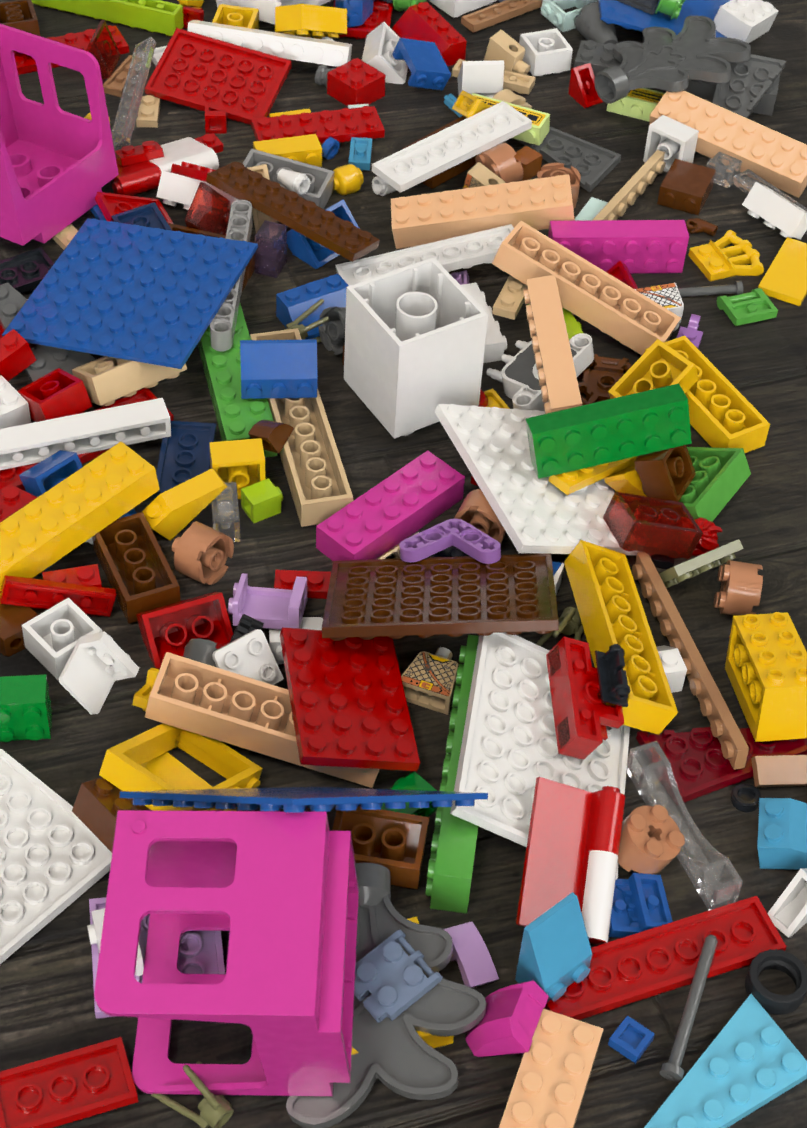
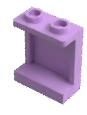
[228,573,307,629]

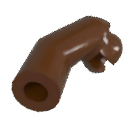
[686,218,718,236]

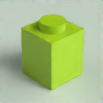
[241,478,283,523]

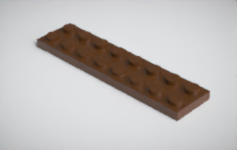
[206,162,380,262]

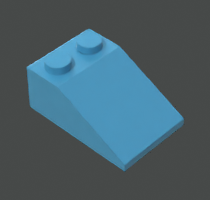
[757,798,807,870]
[515,892,592,1002]

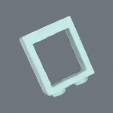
[541,0,597,32]

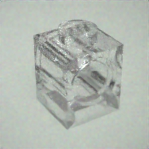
[706,152,742,189]

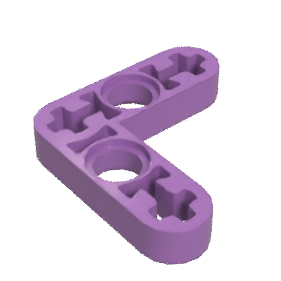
[399,519,501,564]

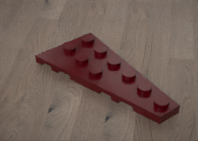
[636,727,807,804]

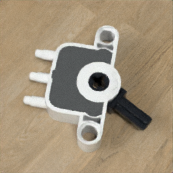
[486,333,594,411]

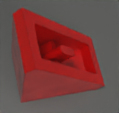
[568,63,603,108]

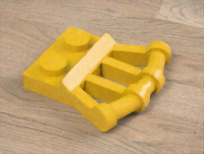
[688,230,764,282]

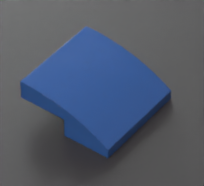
[609,873,673,938]

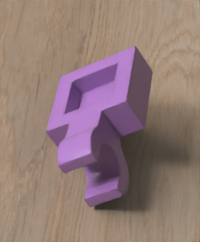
[676,314,703,349]

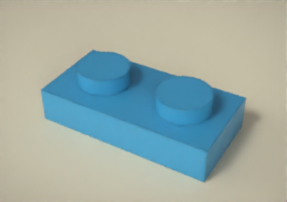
[349,137,372,171]

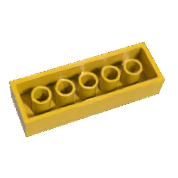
[644,335,770,453]

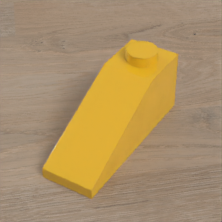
[142,468,227,541]

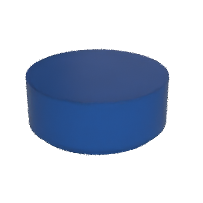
[322,137,340,160]

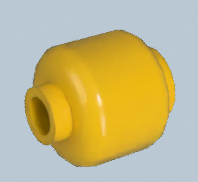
[333,164,364,196]

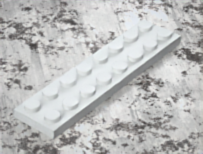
[372,101,532,193]
[335,224,514,286]

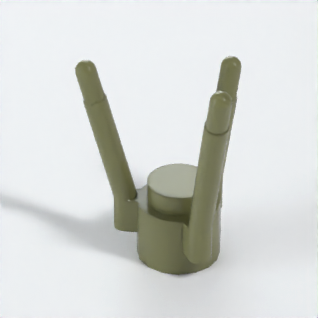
[285,299,329,343]
[536,607,584,646]
[151,1061,234,1128]

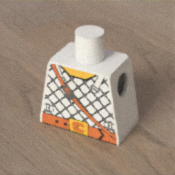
[635,282,684,332]

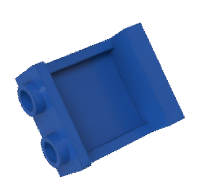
[392,38,451,90]

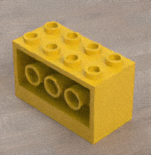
[725,612,807,742]

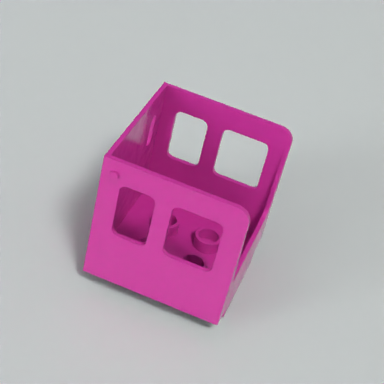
[0,24,119,246]
[94,810,359,1096]

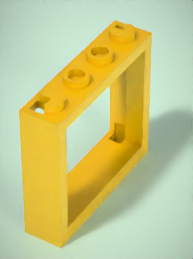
[99,723,263,811]

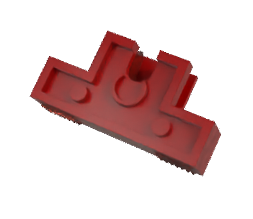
[546,637,624,760]

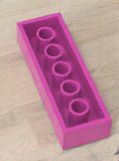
[548,220,689,273]
[316,450,465,561]

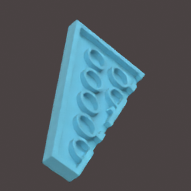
[644,994,807,1128]

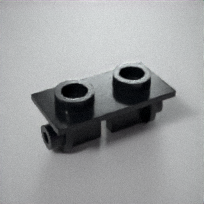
[595,644,630,707]

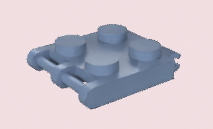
[354,929,443,1023]

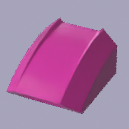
[465,980,549,1057]

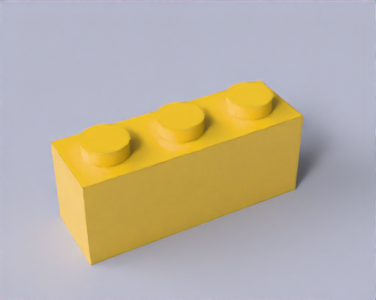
[253,134,322,167]

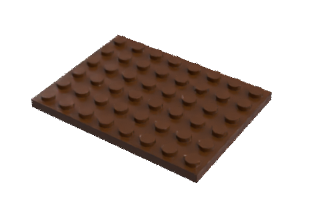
[322,553,559,641]

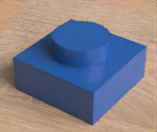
[608,1015,655,1064]

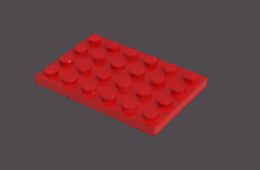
[144,28,292,125]
[280,627,420,771]

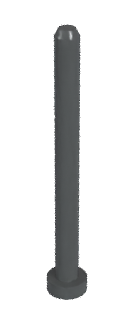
[678,281,743,297]
[660,935,718,1082]

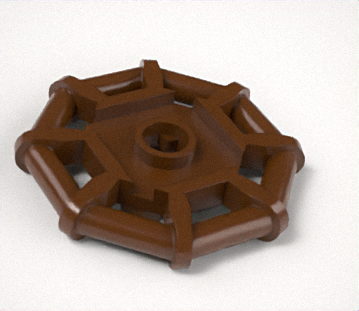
[577,354,632,405]

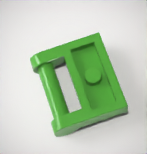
[717,288,778,326]

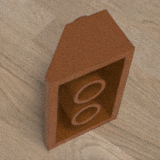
[332,806,429,889]

